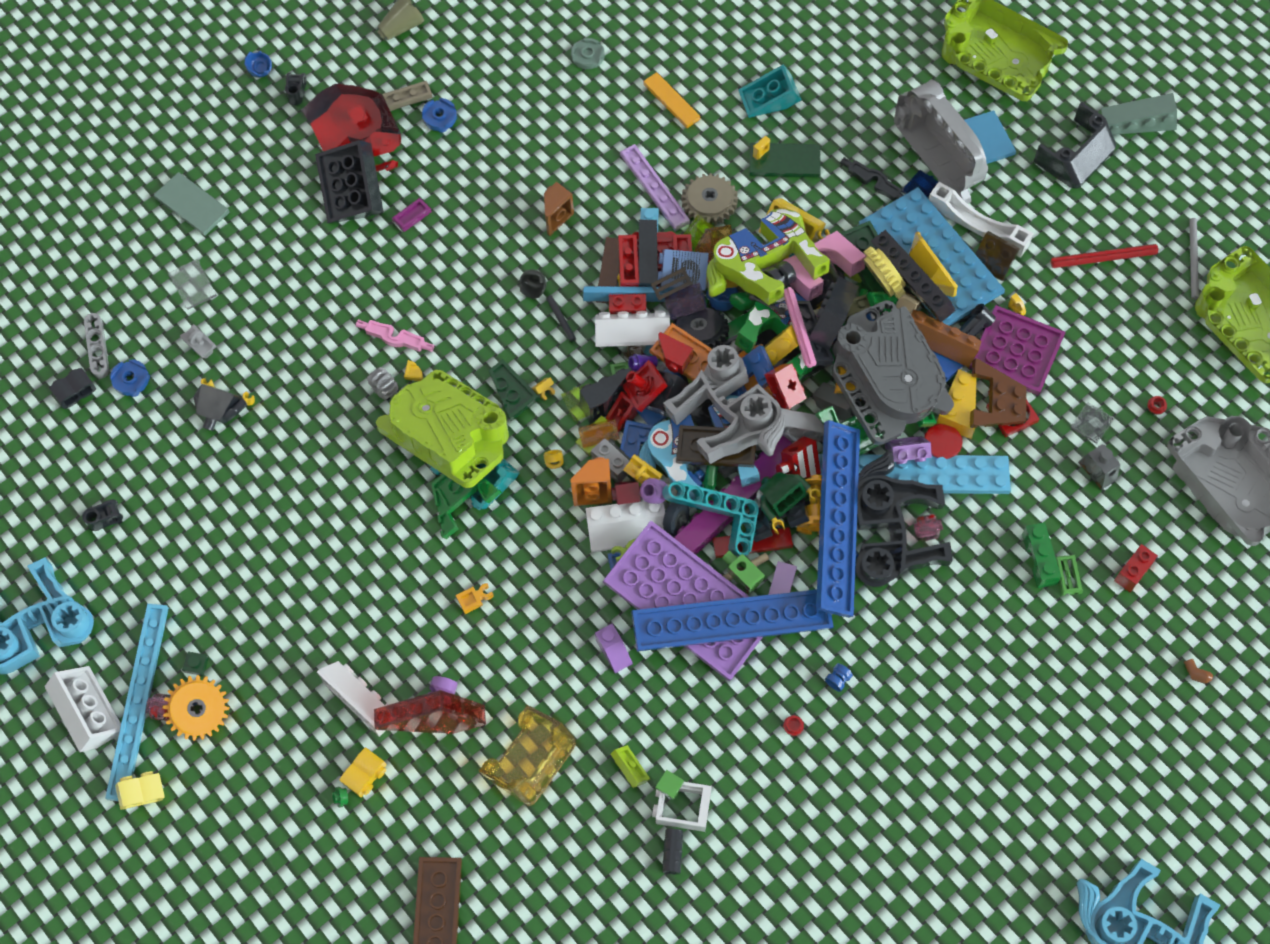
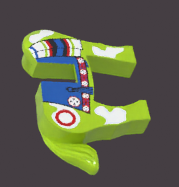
[706,209,830,305]

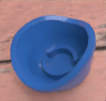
[706,287,738,311]

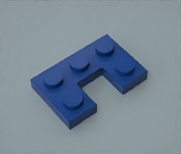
[728,345,774,396]

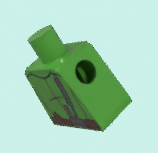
[722,550,765,595]

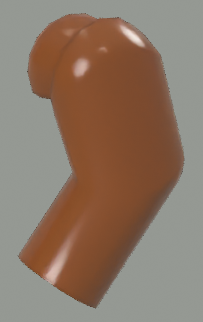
[1184,659,1213,684]

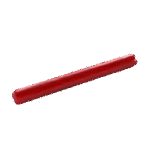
[1051,244,1159,268]

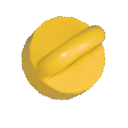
[543,450,564,469]

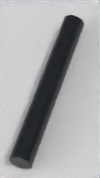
[546,295,576,343]

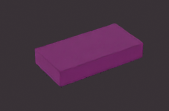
[392,198,432,232]

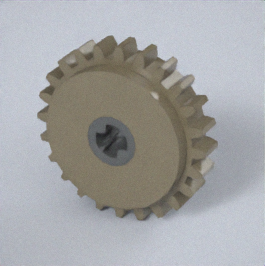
[681,173,738,226]

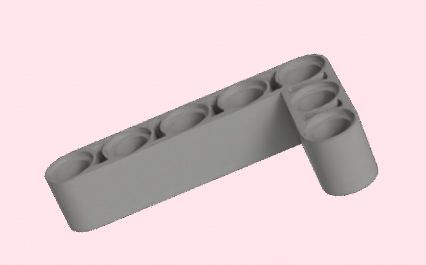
[756,408,844,451]

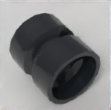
[763,261,796,287]

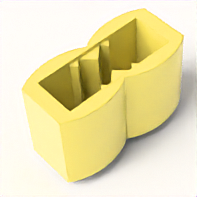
[115,771,165,810]

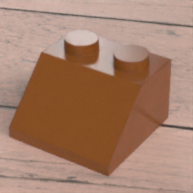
[544,182,574,236]

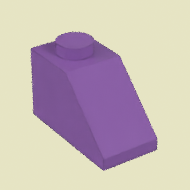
[595,624,633,673]

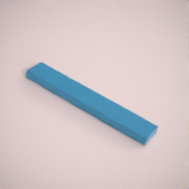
[583,286,694,302]

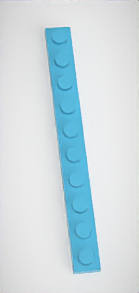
[105,604,169,801]

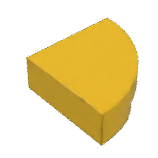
[1008,293,1026,316]
[404,360,423,381]

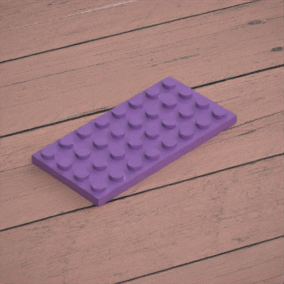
[602,521,762,681]

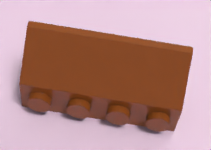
[910,309,981,367]

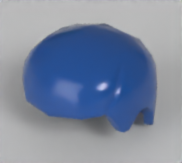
[244,51,272,78]

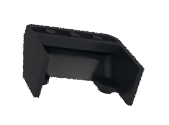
[1033,102,1116,189]

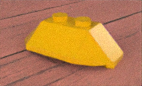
[909,231,958,297]

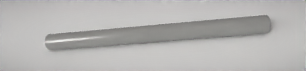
[1189,218,1199,300]

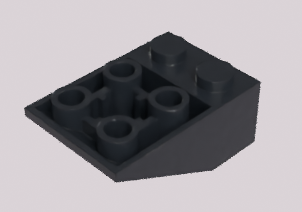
[580,367,632,424]
[626,371,689,417]

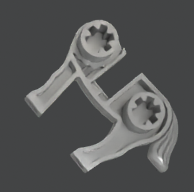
[663,345,785,464]

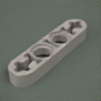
[84,313,109,379]

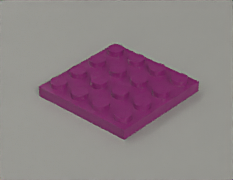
[968,305,1066,396]

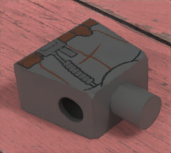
[1078,444,1120,490]

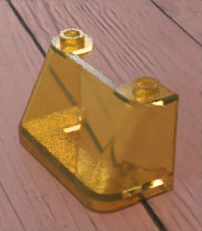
[479,705,576,806]

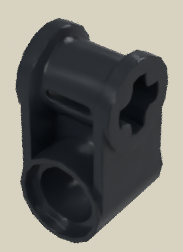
[285,73,307,106]
[82,499,123,531]

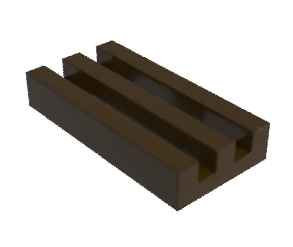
[651,267,692,300]

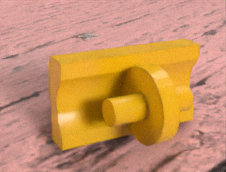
[623,454,663,484]

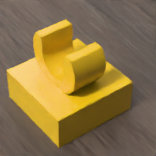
[532,377,555,400]

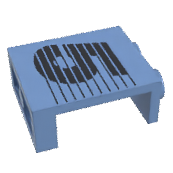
[658,249,709,291]

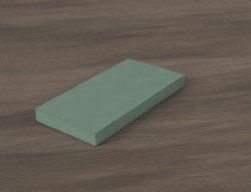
[154,172,230,236]

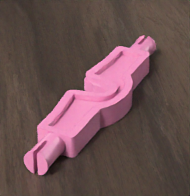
[356,319,434,352]

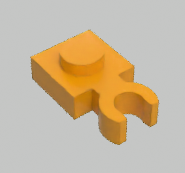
[456,583,493,614]

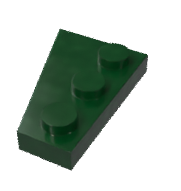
[489,359,539,422]

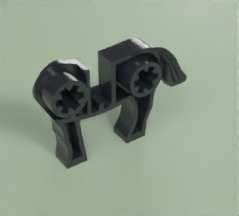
[855,450,953,587]

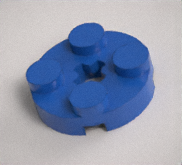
[422,98,457,133]
[110,359,150,397]

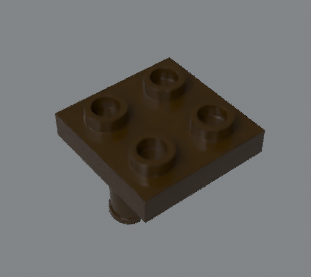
[975,231,1020,281]

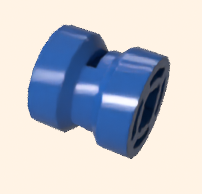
[825,663,853,692]

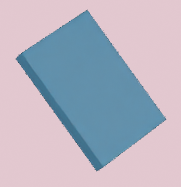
[964,110,1016,164]

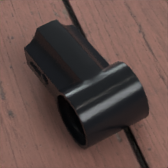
[959,303,996,336]

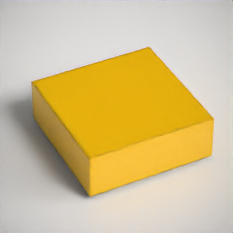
[753,136,770,160]

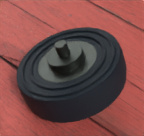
[663,502,690,536]

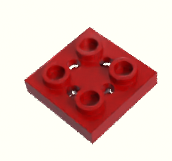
[622,360,668,412]

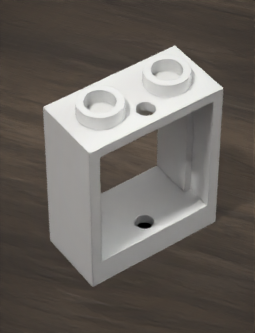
[652,782,712,832]

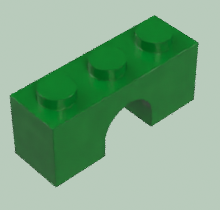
[1022,522,1061,588]

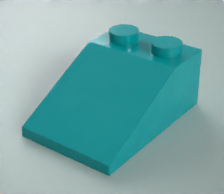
[738,64,802,118]

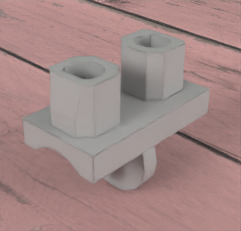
[180,324,216,359]

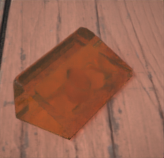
[578,419,620,448]

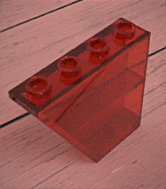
[374,690,486,734]

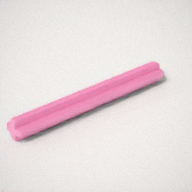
[784,287,816,368]

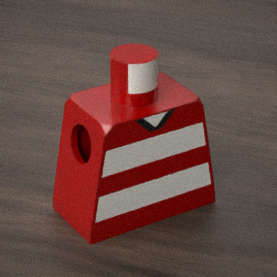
[776,436,821,478]

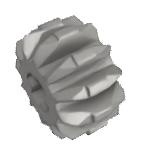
[367,367,398,400]

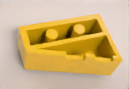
[936,369,976,439]

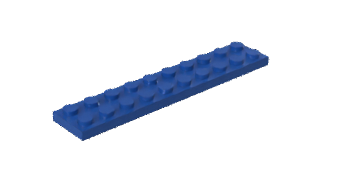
[816,420,860,618]
[631,589,834,652]

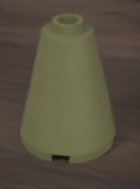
[377,0,424,40]

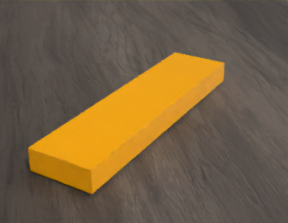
[643,72,700,128]

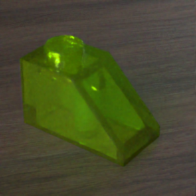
[683,214,718,247]

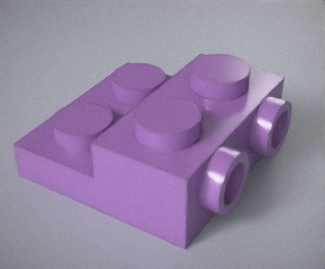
[885,436,932,464]

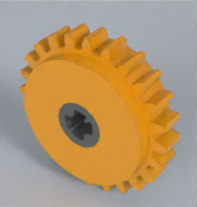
[162,675,229,741]

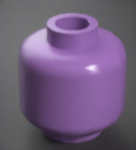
[640,478,667,504]

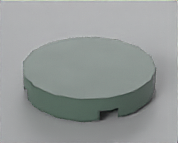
[571,38,605,69]

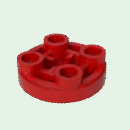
[924,424,963,459]

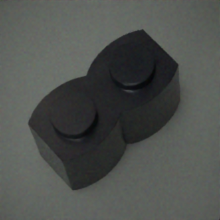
[49,368,96,409]

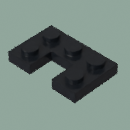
[748,498,810,543]

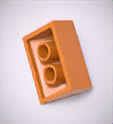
[571,457,612,506]

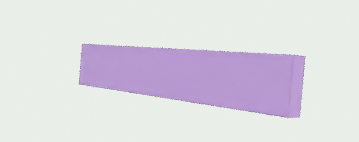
[620,144,690,231]

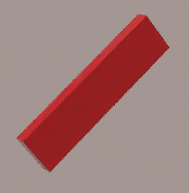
[713,527,793,558]

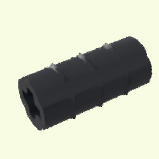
[662,829,683,875]

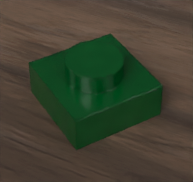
[182,651,209,676]

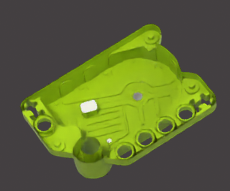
[941,0,1068,101]
[1195,246,1270,383]

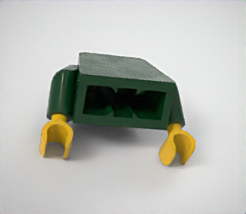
[759,472,821,534]

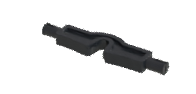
[840,157,904,201]

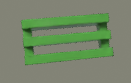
[1056,555,1083,596]

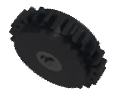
[673,306,729,349]

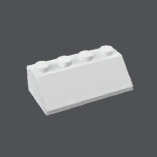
[595,310,670,347]
[586,500,665,553]
[317,661,397,737]
[45,666,121,752]

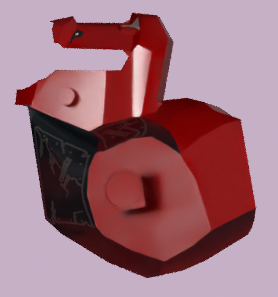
[302,84,401,172]

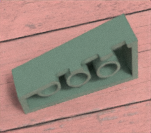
[1101,93,1177,135]

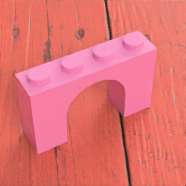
[783,231,866,301]

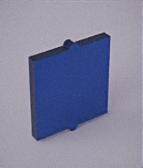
[901,170,938,199]

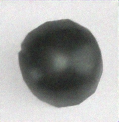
[519,269,547,299]

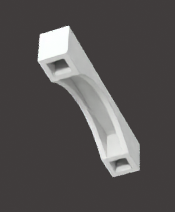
[929,182,1034,258]

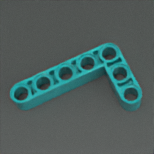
[662,481,758,557]

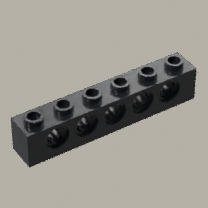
[871,229,956,323]

